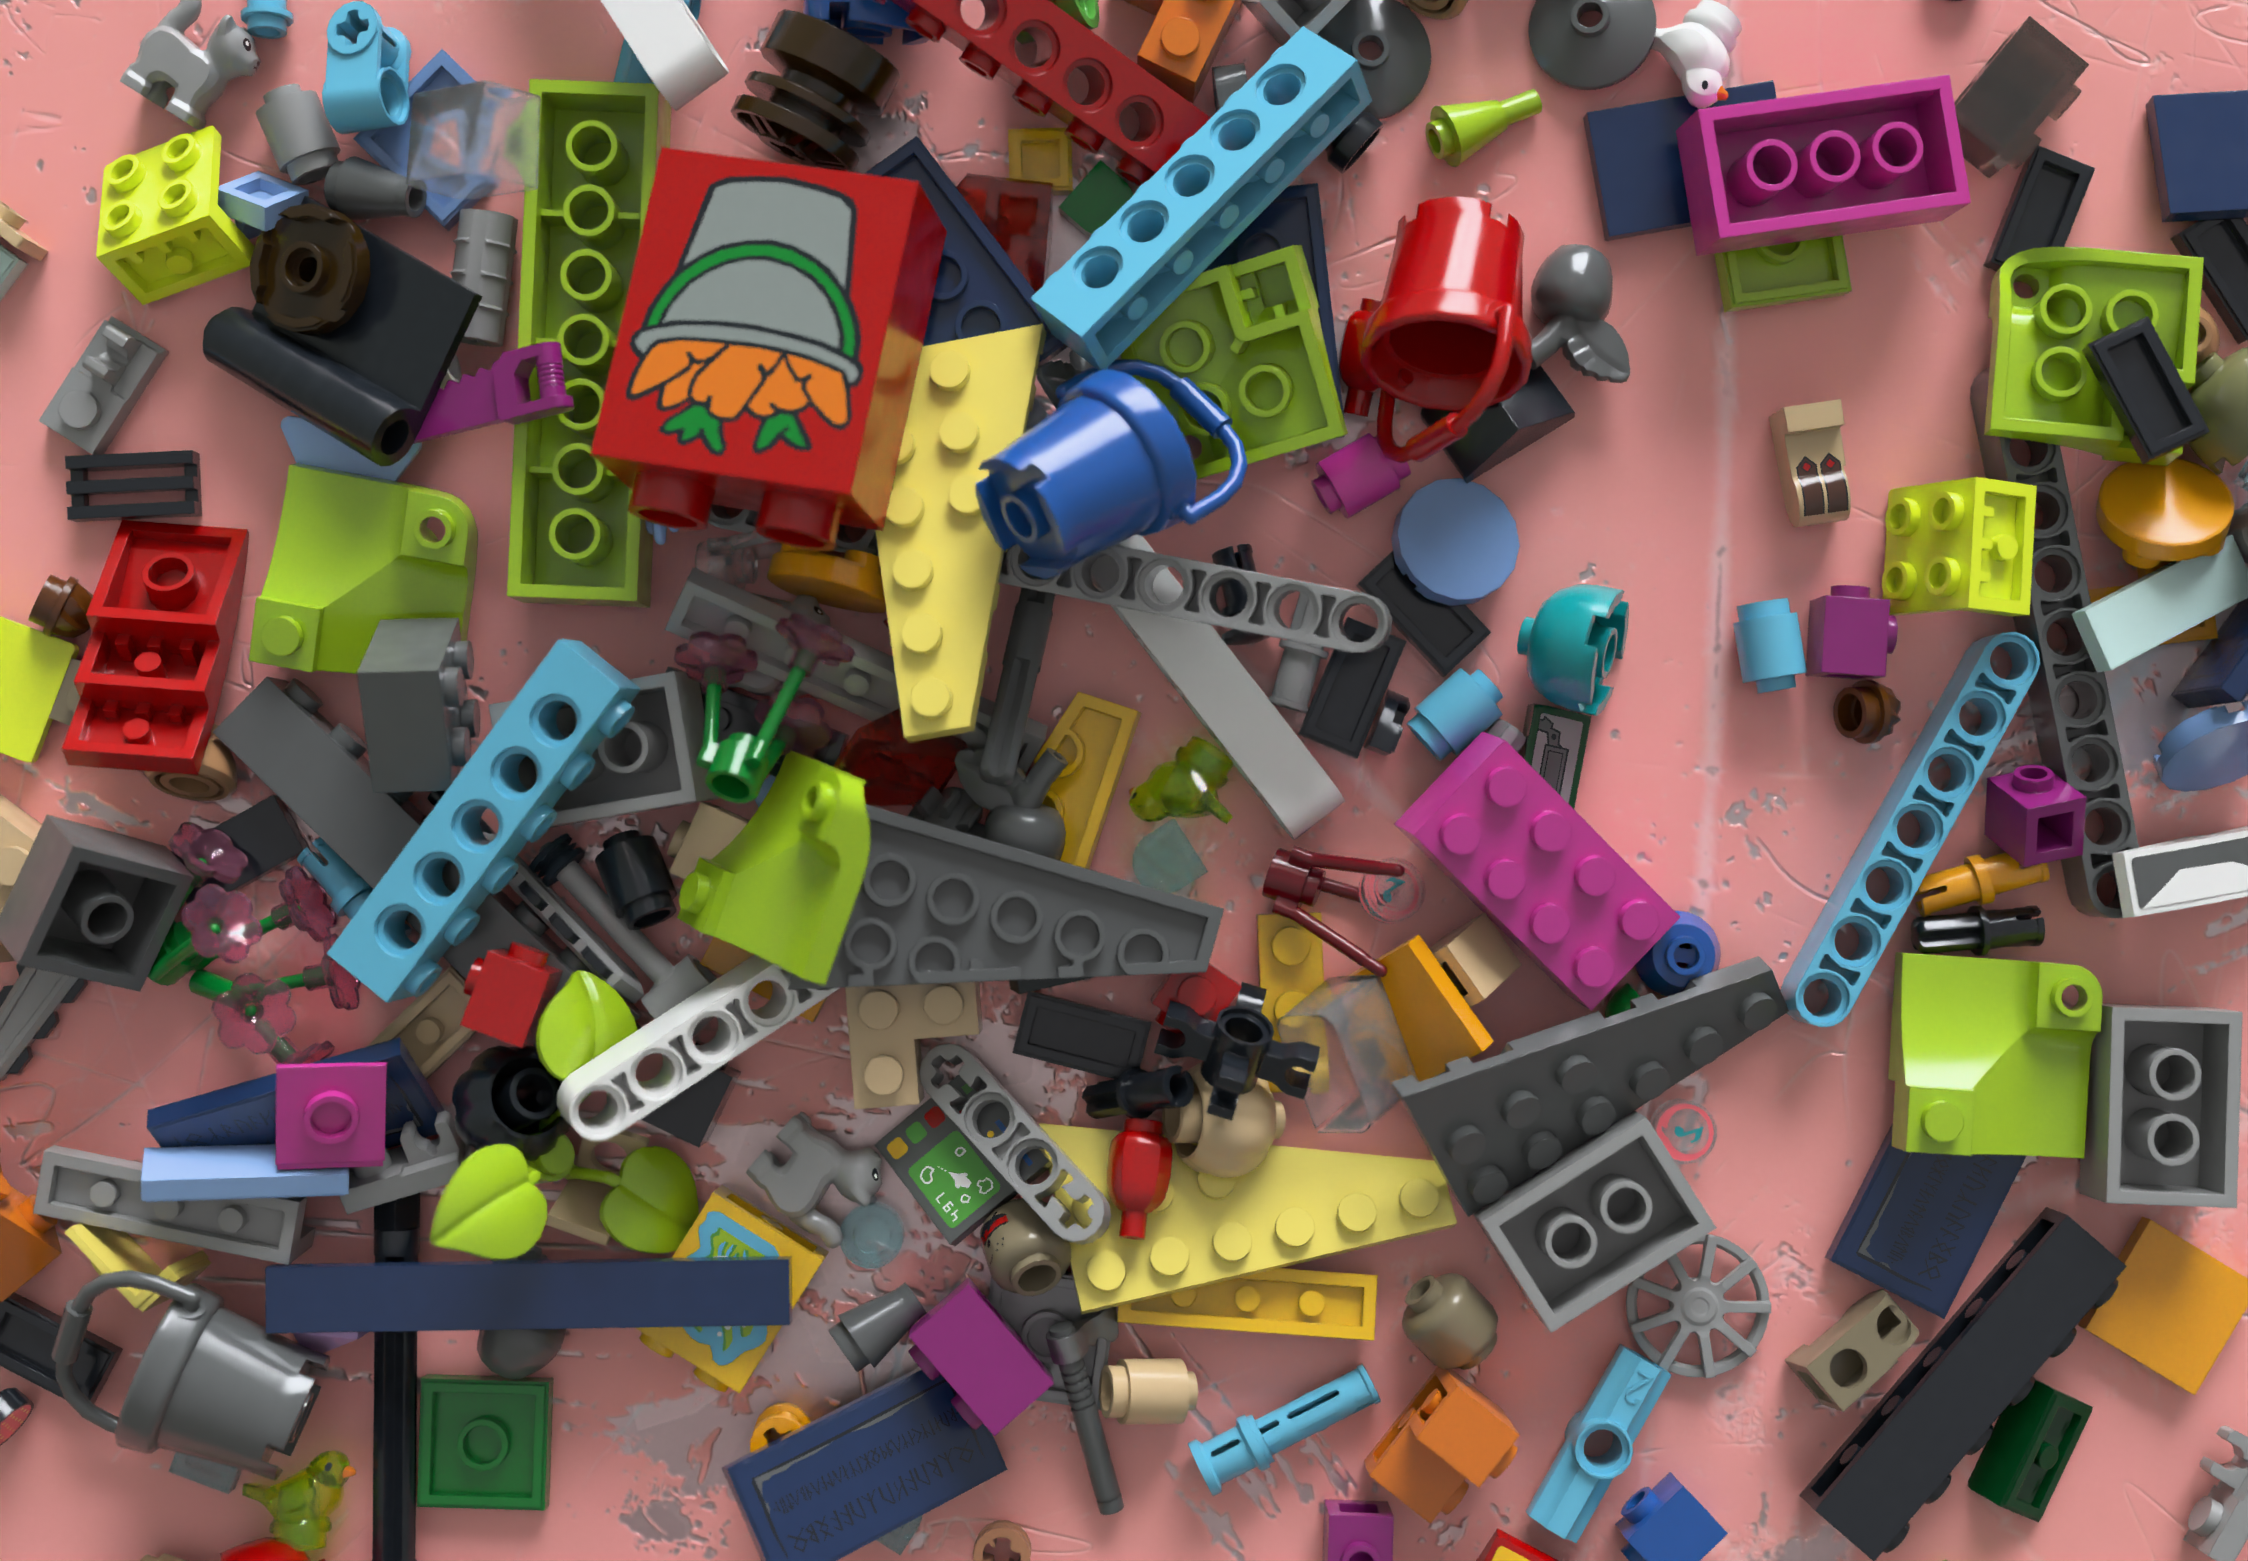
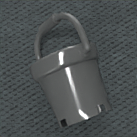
[51,1270,330,1481]

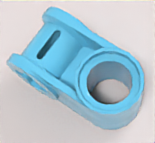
[322,1,412,134]

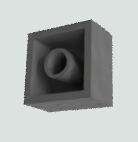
[357,618,480,793]
[0,815,194,992]

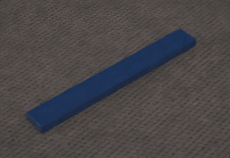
[265,1256,792,1333]

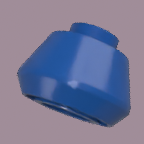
[1635,911,1721,996]

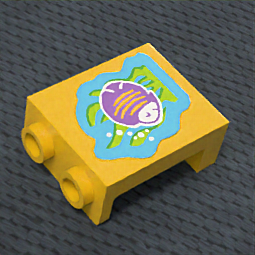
[636,1184,829,1394]

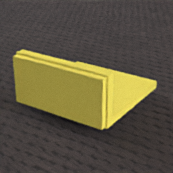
[64,1223,211,1312]

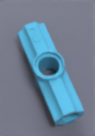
[1526,1344,1672,1544]

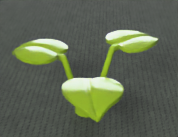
[430,970,699,1260]

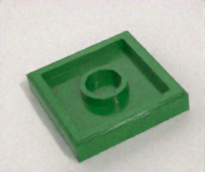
[417,1374,554,1511]

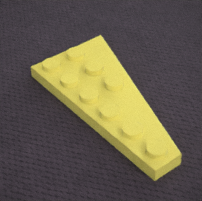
[875,324,1047,743]
[1039,1123,1457,1315]

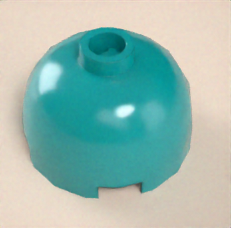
[1517,584,1629,716]

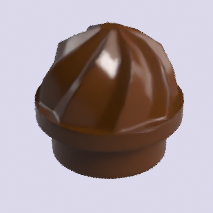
[28,575,93,638]
[1833,680,1901,744]

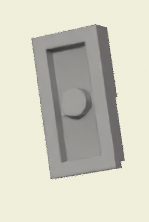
[39,316,169,455]
[339,1111,477,1214]
[2183,1426,2248,1561]

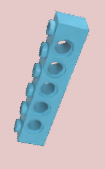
[1031,26,1372,371]
[327,639,641,1003]

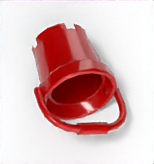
[1360,196,1532,463]

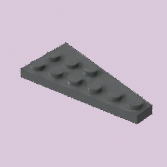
[788,804,1224,990]
[1391,956,1789,1217]

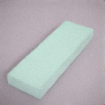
[2071,535,2248,673]

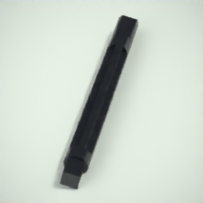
[372,1193,420,1561]

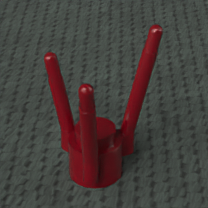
[1262,846,1405,977]

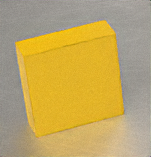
[1008,127,1073,197]

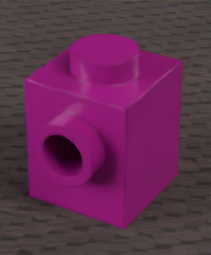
[1805,585,1898,680]
[1984,765,2087,867]
[1322,1499,1394,1561]

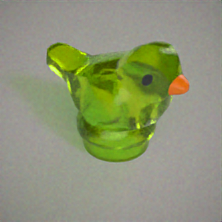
[1128,736,1234,824]
[242,1451,356,1551]

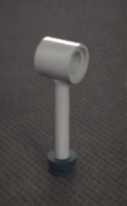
[529,833,718,1037]

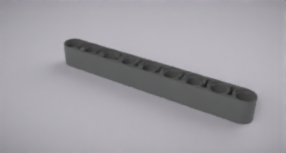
[1970,367,2139,918]

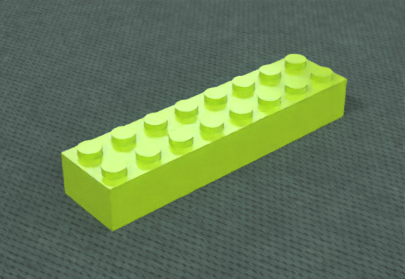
[507,79,672,608]

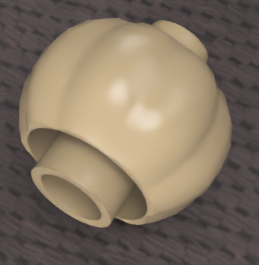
[1162,1062,1286,1178]

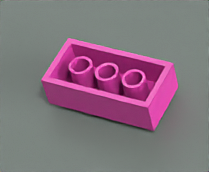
[1676,75,1971,256]
[1394,731,1680,1011]

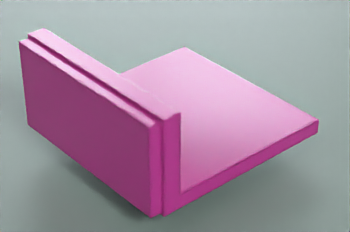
[276,1062,387,1170]

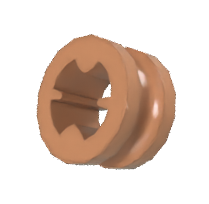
[973,1520,1031,1561]

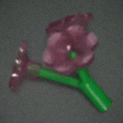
[189,933,361,1064]

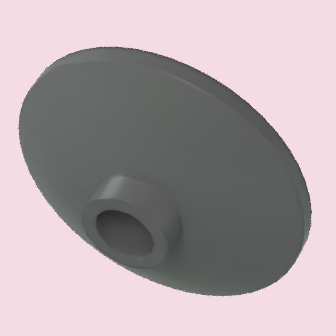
[1317,0,1431,120]
[1528,0,1657,90]

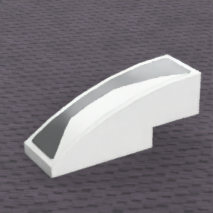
[2112,826,2248,918]

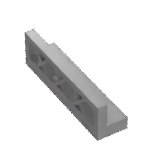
[33,1145,316,1265]

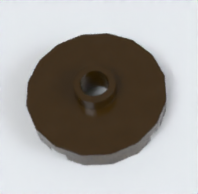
[250,203,371,336]

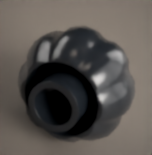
[452,1045,571,1161]

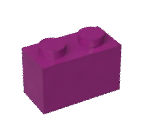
[908,1277,1054,1436]

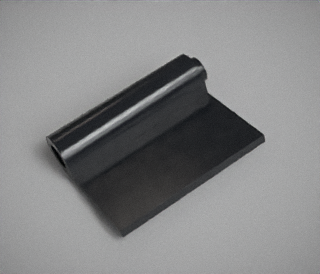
[203,196,483,467]

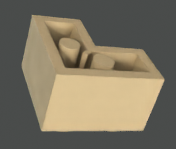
[845,982,983,1110]

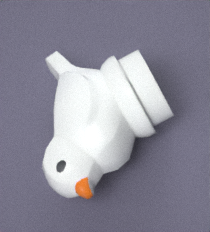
[1652,0,1742,109]

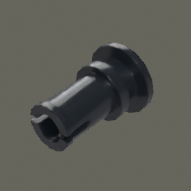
[1212,544,1283,645]

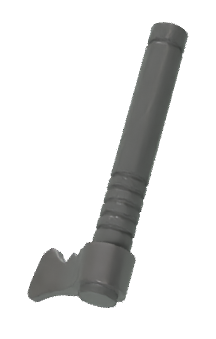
[1046,1307,1124,1515]

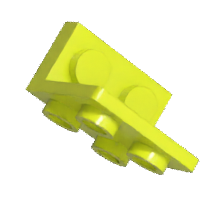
[96,126,255,305]
[1882,477,2037,617]
[0,616,79,763]

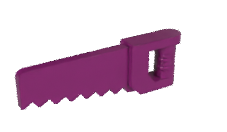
[413,342,574,444]

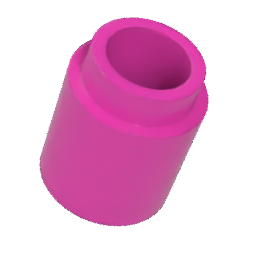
[1311,433,1411,519]

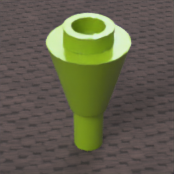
[1425,89,1542,167]

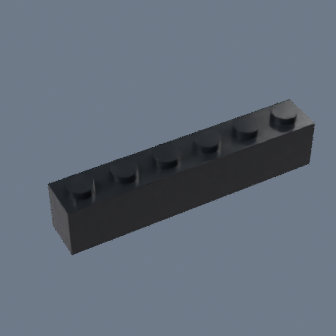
[1799,1207,2127,1561]

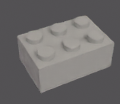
[489,671,719,828]
[2079,1003,2243,1208]
[1473,1111,1716,1333]

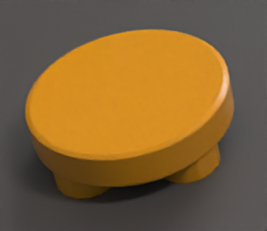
[2096,458,2234,569]
[767,544,887,613]

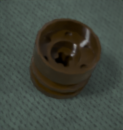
[730,9,900,173]

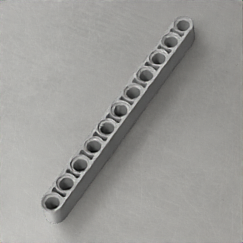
[708,504,1392,652]

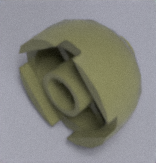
[2189,347,2248,475]

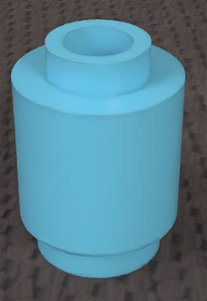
[1733,598,1807,694]
[1407,668,1503,761]

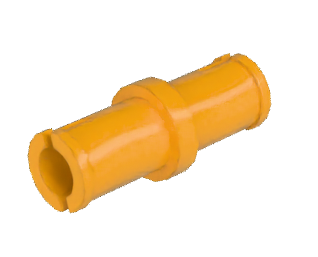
[1914,852,2050,917]

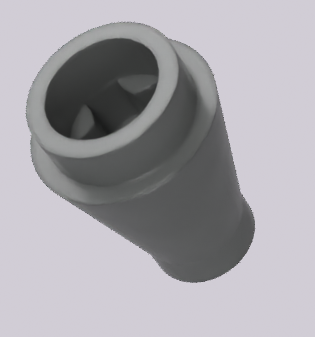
[324,156,427,221]
[828,1282,927,1372]

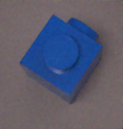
[1615,1472,1728,1561]

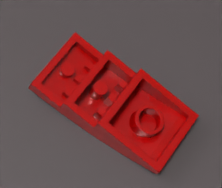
[61,520,249,775]

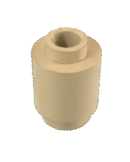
[1099,1358,1198,1425]

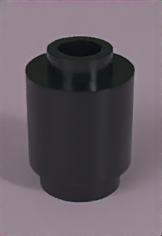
[595,830,677,930]

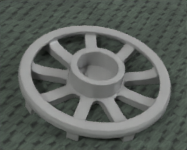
[1626,1234,1771,1379]

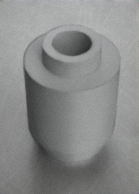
[256,84,341,186]

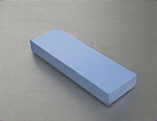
[141,1144,349,1202]

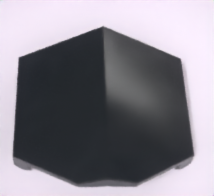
[1420,365,1575,483]

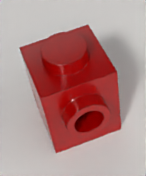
[460,941,563,1048]
[1151,963,1242,1033]

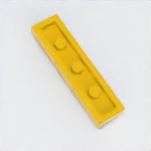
[1117,1268,1378,1341]

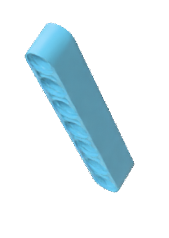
[1780,632,2040,1027]

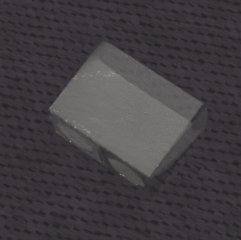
[406,80,541,199]
[1277,975,1419,1133]

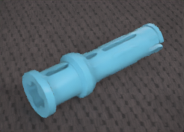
[1188,1364,1381,1496]

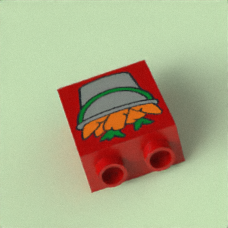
[591,147,947,551]

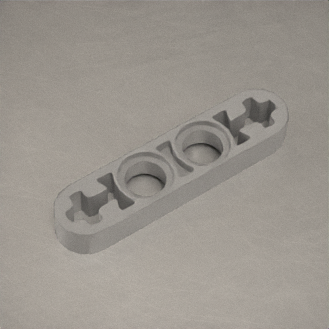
[919,1043,1111,1245]

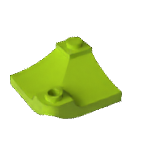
[1121,245,1348,480]
[1984,247,2204,466]
[249,463,478,674]
[677,749,870,985]
[1888,952,2103,1159]

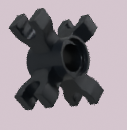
[1154,982,1320,1121]

